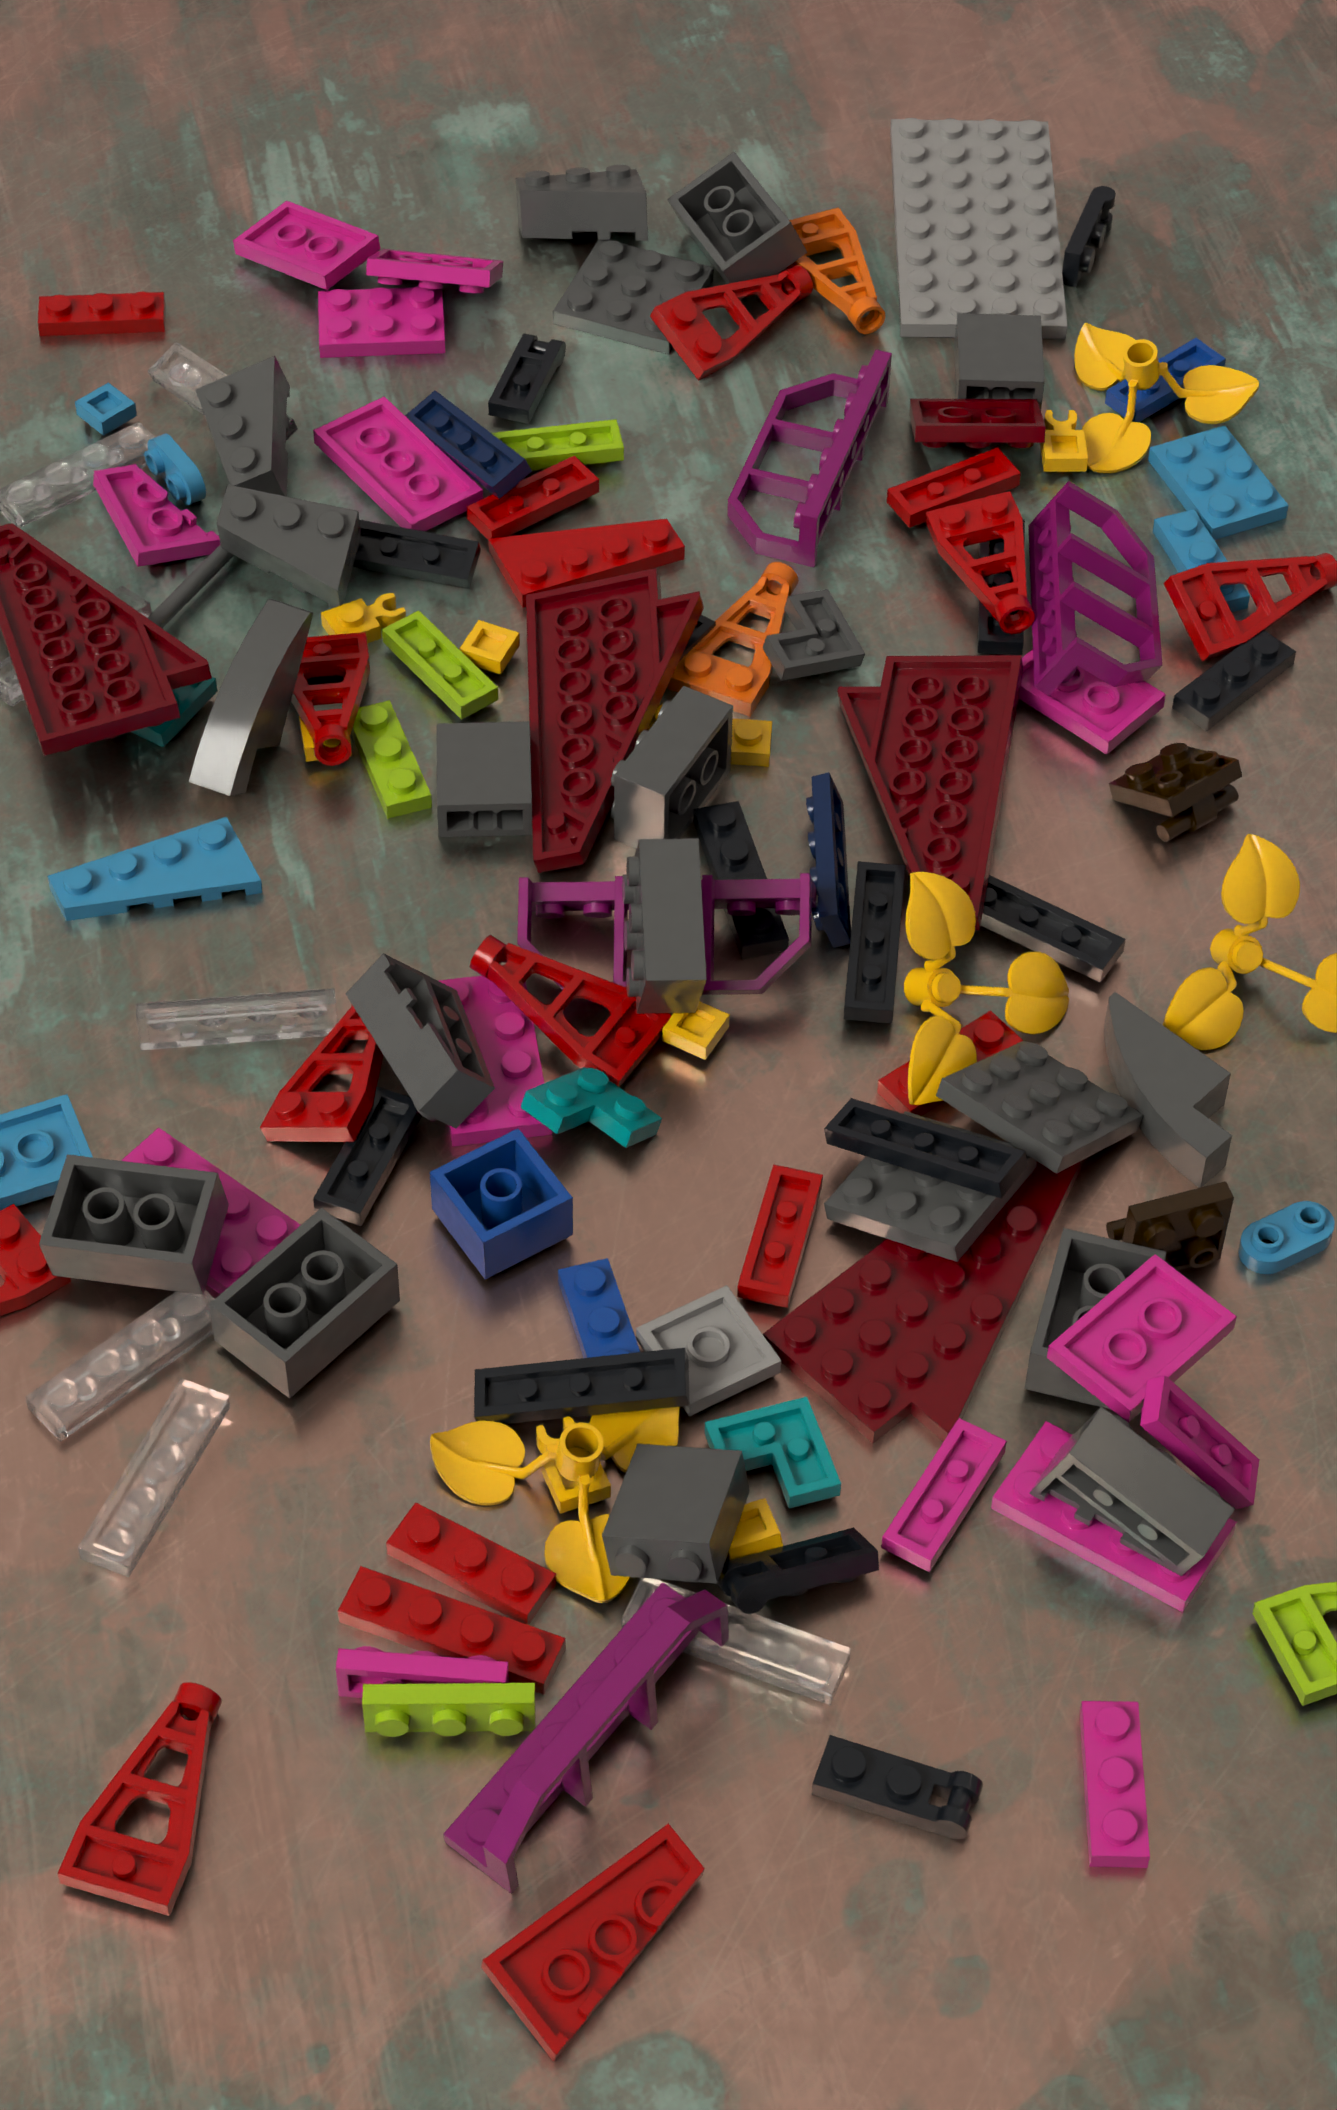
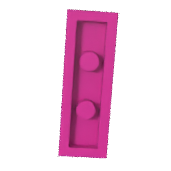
[1140,1375,1260,1509]
[881,1418,1007,1572]
[335,1646,509,1698]
[1079,1701,1150,1868]

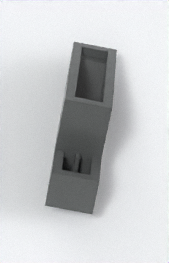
[189,599,313,796]
[1104,992,1232,1188]

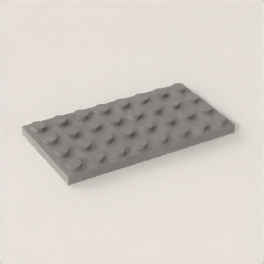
[890,118,1067,339]

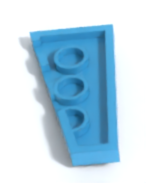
[48,817,263,921]

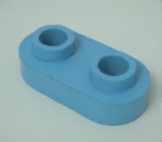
[144,433,206,505]
[1238,1201,1335,1274]

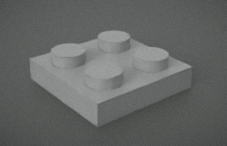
[636,1285,781,1416]

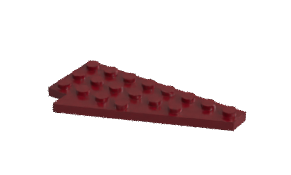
[526,568,704,873]
[763,1158,1086,1444]

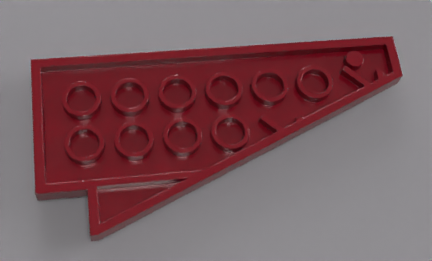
[0,523,212,756]
[837,655,1023,930]

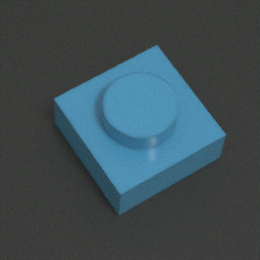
[75,382,137,436]

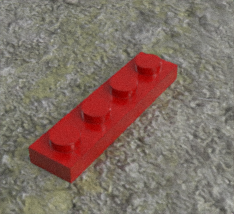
[338,1566,566,1695]

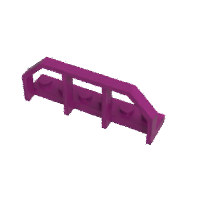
[727,350,892,567]
[1028,481,1163,695]
[517,873,816,995]
[443,1582,729,1894]

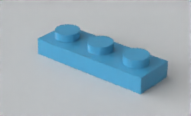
[1152,509,1250,612]

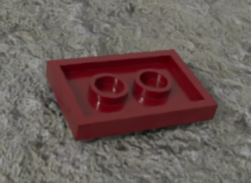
[909,399,1046,448]

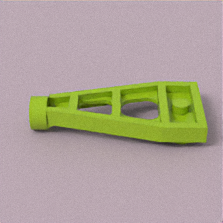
[1252,1582,1337,1706]

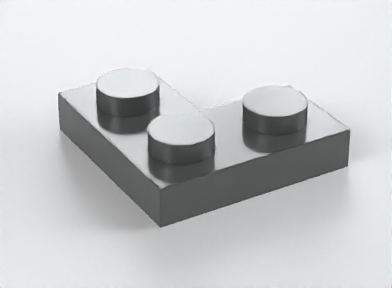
[763,589,865,681]

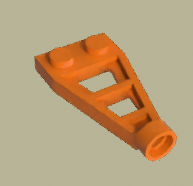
[787,207,886,334]
[668,562,798,717]

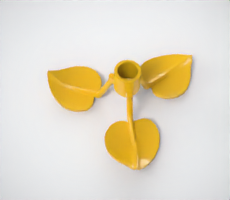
[1074,323,1259,473]
[1163,834,1337,1050]
[904,872,1069,1105]
[430,1406,680,1603]

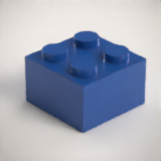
[430,1128,573,1279]

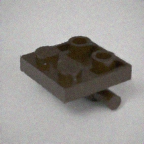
[1109,743,1242,842]
[1106,1181,1234,1270]

